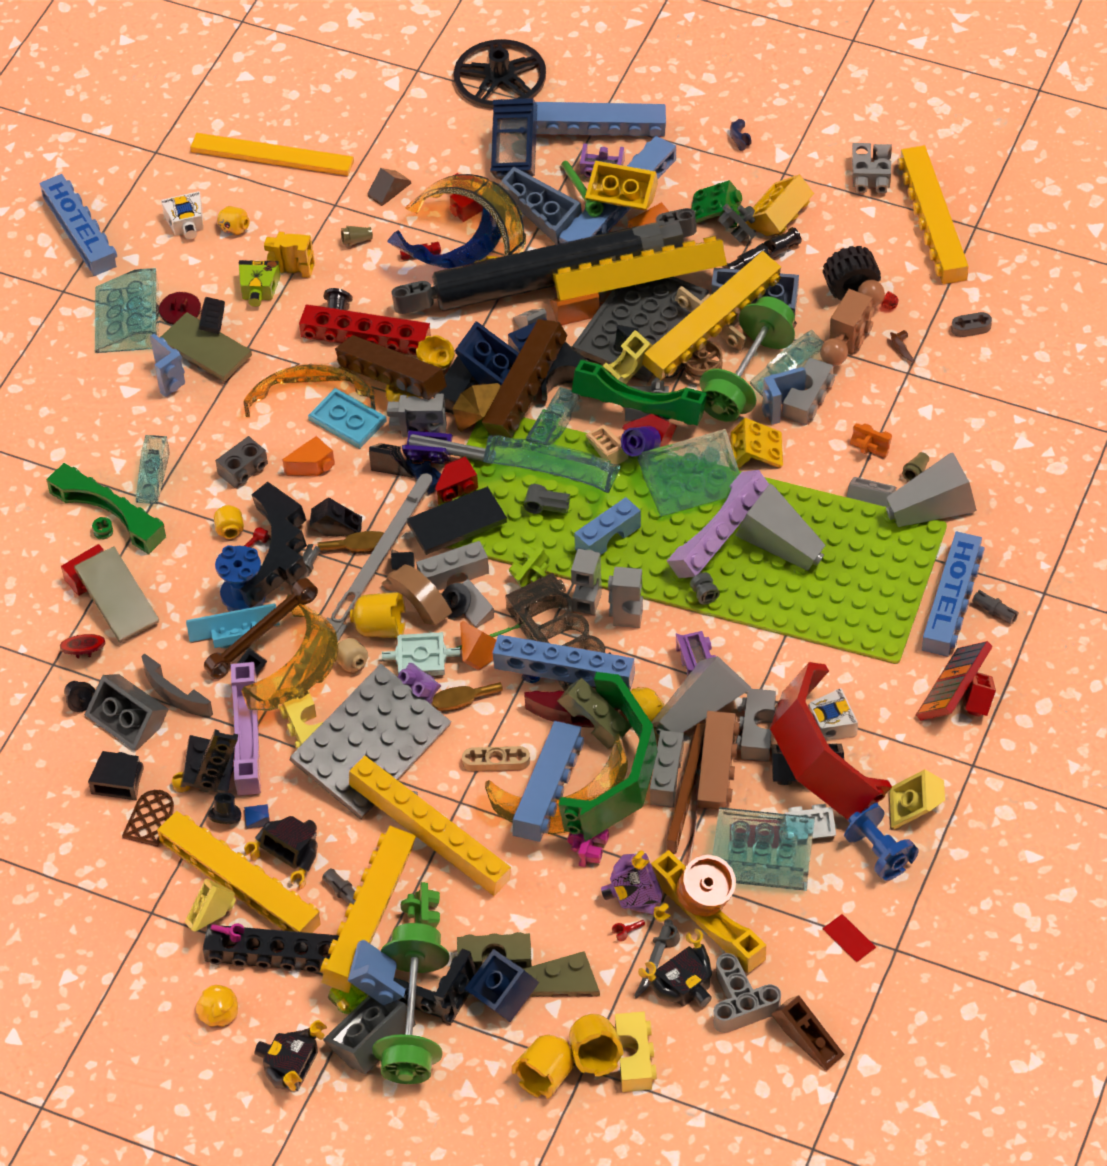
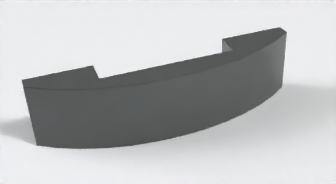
[141,653,213,717]

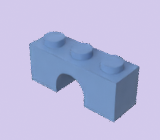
[574,497,641,555]

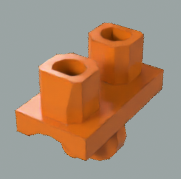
[850,423,892,458]

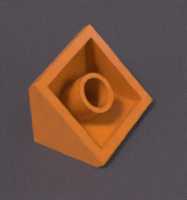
[550,293,599,325]

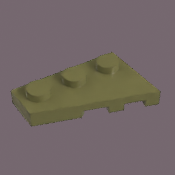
[523,951,600,997]

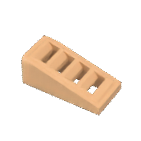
[585,425,628,468]

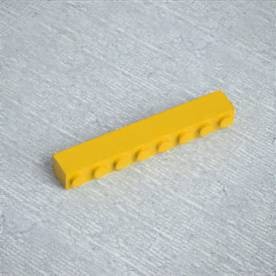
[897,145,969,285]
[553,236,727,301]
[642,251,782,380]
[349,756,511,896]
[157,811,321,933]
[320,825,416,993]

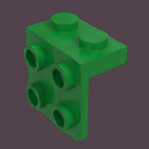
[691,180,743,228]

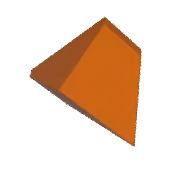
[460,621,497,670]

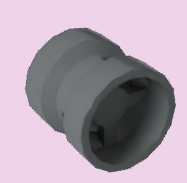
[690,572,720,605]

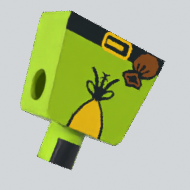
[238,260,281,307]

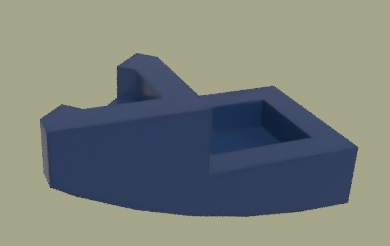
[405,460,441,495]

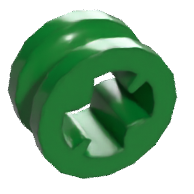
[92,517,113,540]

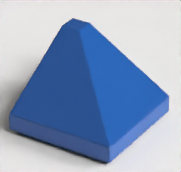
[244,804,270,829]

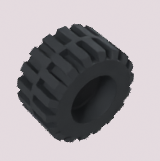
[822,246,881,301]

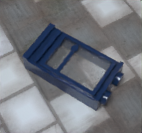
[490,98,538,180]

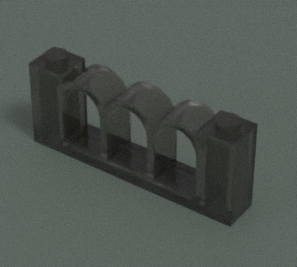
[505,573,611,691]

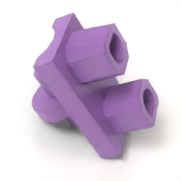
[398,663,441,704]

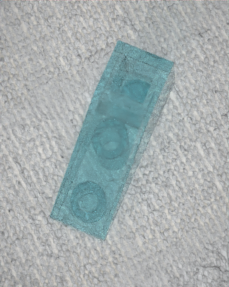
[136,434,170,504]

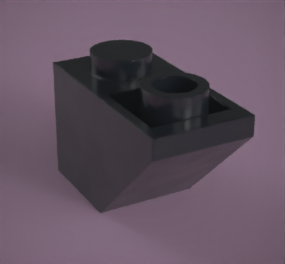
[309,497,362,536]

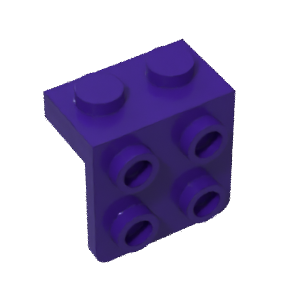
[402,431,453,464]

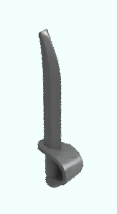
[634,919,680,998]

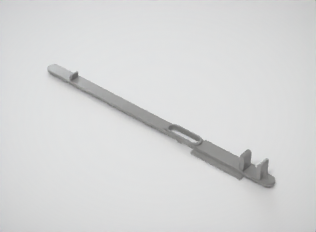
[292,474,433,688]

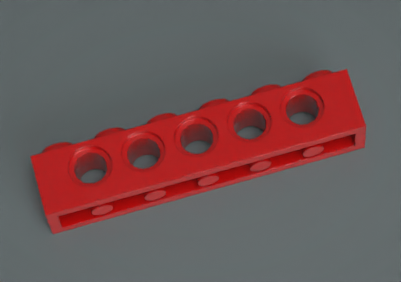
[299,304,431,355]

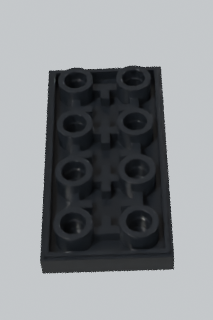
[407,486,507,555]

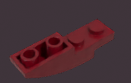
[524,691,618,728]

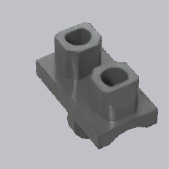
[718,203,757,242]

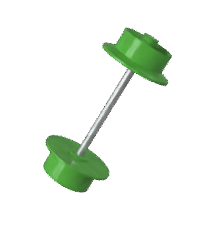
[700,296,795,422]
[372,923,450,1084]

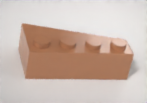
[697,711,740,810]

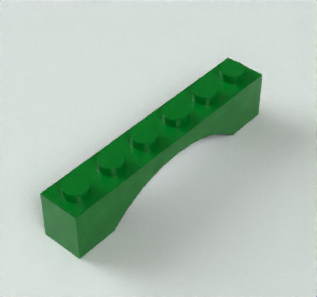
[572,360,707,426]
[46,463,166,554]

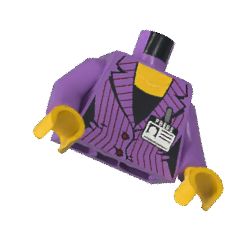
[601,850,671,922]

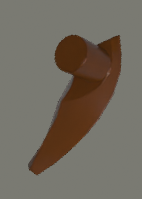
[890,330,915,363]

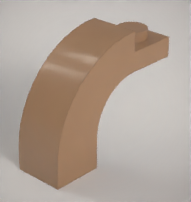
[382,564,452,626]

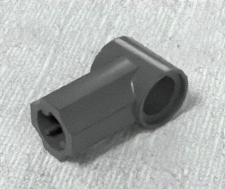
[523,484,570,514]

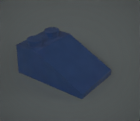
[454,321,519,397]

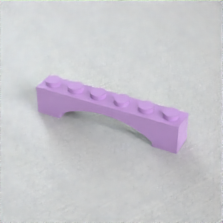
[667,470,769,578]
[231,662,261,795]

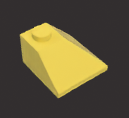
[890,769,945,829]
[184,878,236,932]

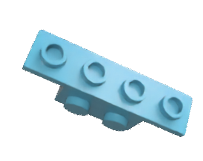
[186,603,280,648]

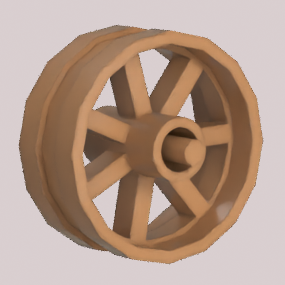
[684,341,723,381]

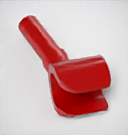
[244,527,270,547]
[612,920,645,941]

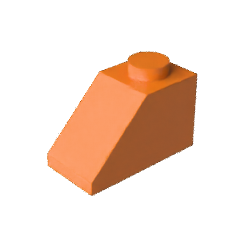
[282,436,335,476]

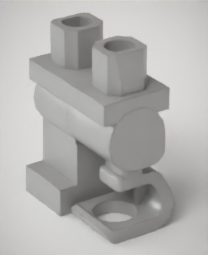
[852,143,892,194]
[387,394,447,437]

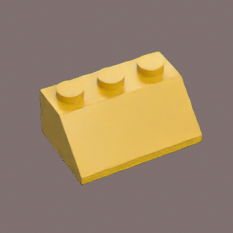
[585,161,658,211]
[745,174,814,236]

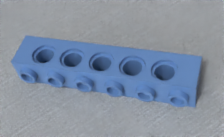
[493,634,635,691]

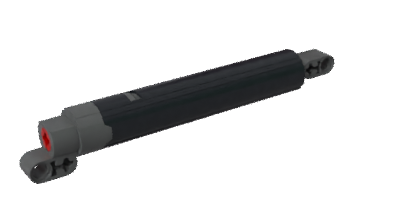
[391,208,697,314]

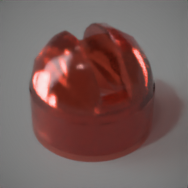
[881,291,899,310]

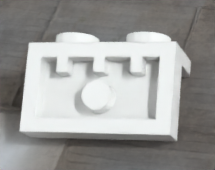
[783,804,836,842]

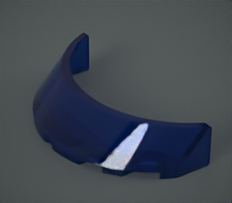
[387,185,506,268]

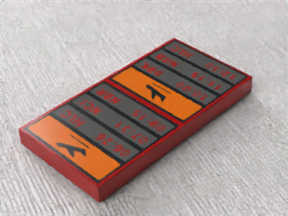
[916,641,993,720]

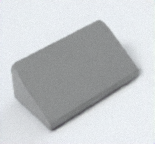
[847,477,897,507]
[452,579,494,628]

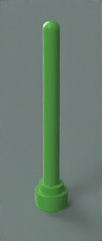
[561,160,604,217]

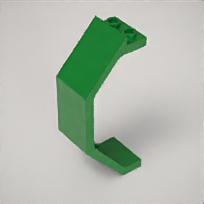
[558,672,658,842]

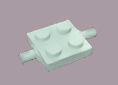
[382,632,460,676]

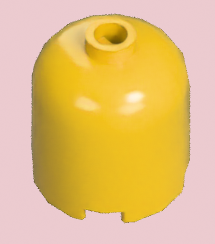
[350,592,406,638]
[569,1014,624,1077]
[512,1034,574,1099]

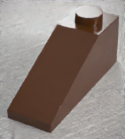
[771,995,845,1070]

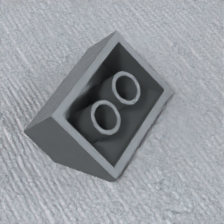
[84,674,169,751]
[323,996,416,1074]

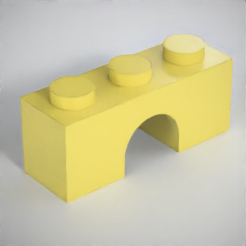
[603,330,653,384]
[279,687,323,749]
[615,1011,657,1092]

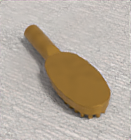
[317,531,384,553]
[432,682,503,712]

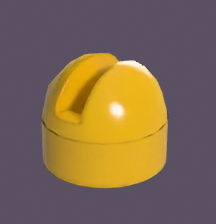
[172,772,191,793]

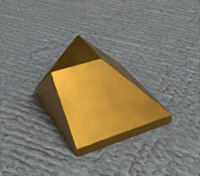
[453,383,501,432]

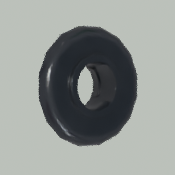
[441,583,471,618]

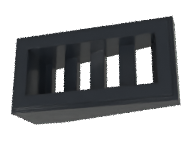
[199,297,225,334]

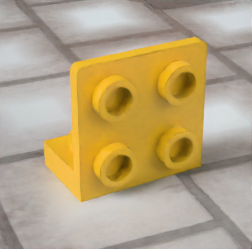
[731,418,783,469]

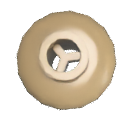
[334,638,368,672]

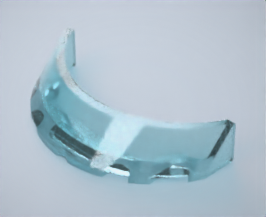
[483,435,620,493]

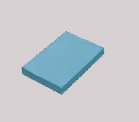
[308,388,387,449]

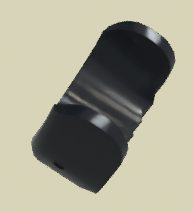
[541,342,590,401]

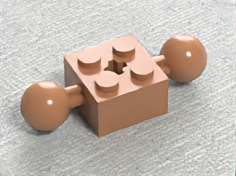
[820,280,885,366]

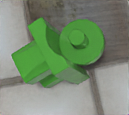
[400,882,440,927]

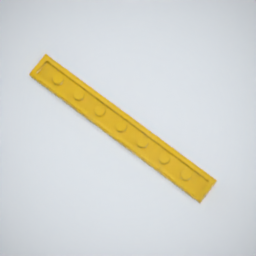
[190,133,354,176]

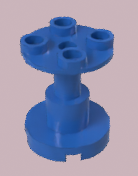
[215,545,266,612]
[844,803,919,881]

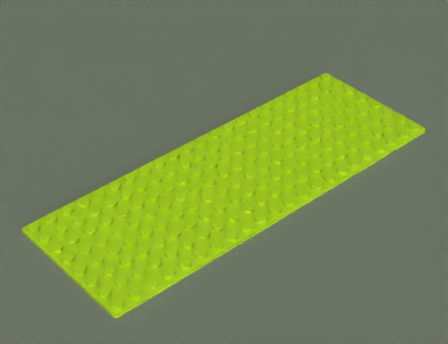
[438,414,947,664]

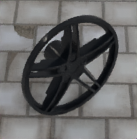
[454,39,546,109]

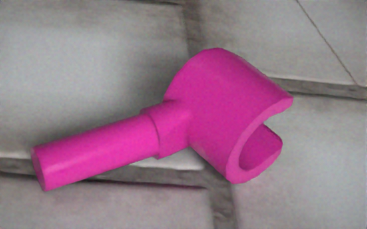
[211,923,244,942]

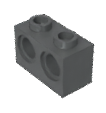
[215,436,268,488]

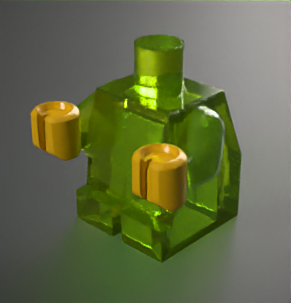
[328,985,367,1015]

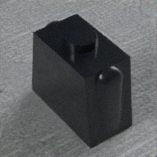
[88,751,144,801]

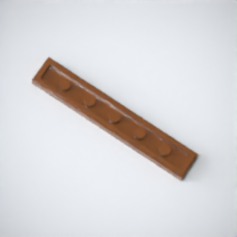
[667,723,706,854]

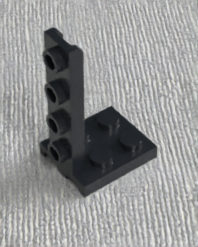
[180,729,238,793]
[393,948,476,1025]

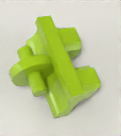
[509,545,550,590]

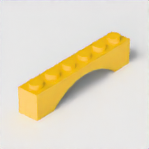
[651,850,767,974]

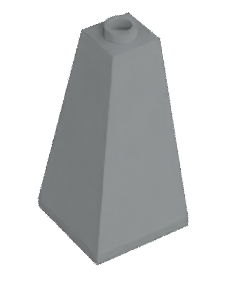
[885,452,977,527]
[736,484,825,571]
[651,656,751,735]

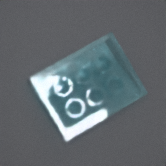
[95,268,159,353]
[638,429,740,517]
[712,807,815,891]

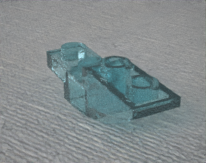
[750,329,824,397]
[526,387,580,447]

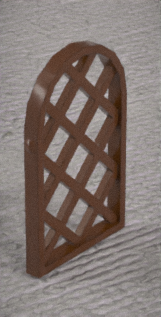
[122,789,174,847]

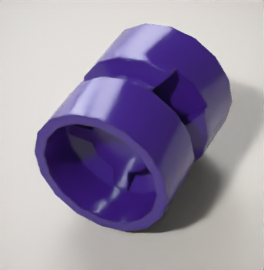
[621,426,661,456]

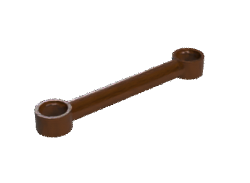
[204,578,318,679]

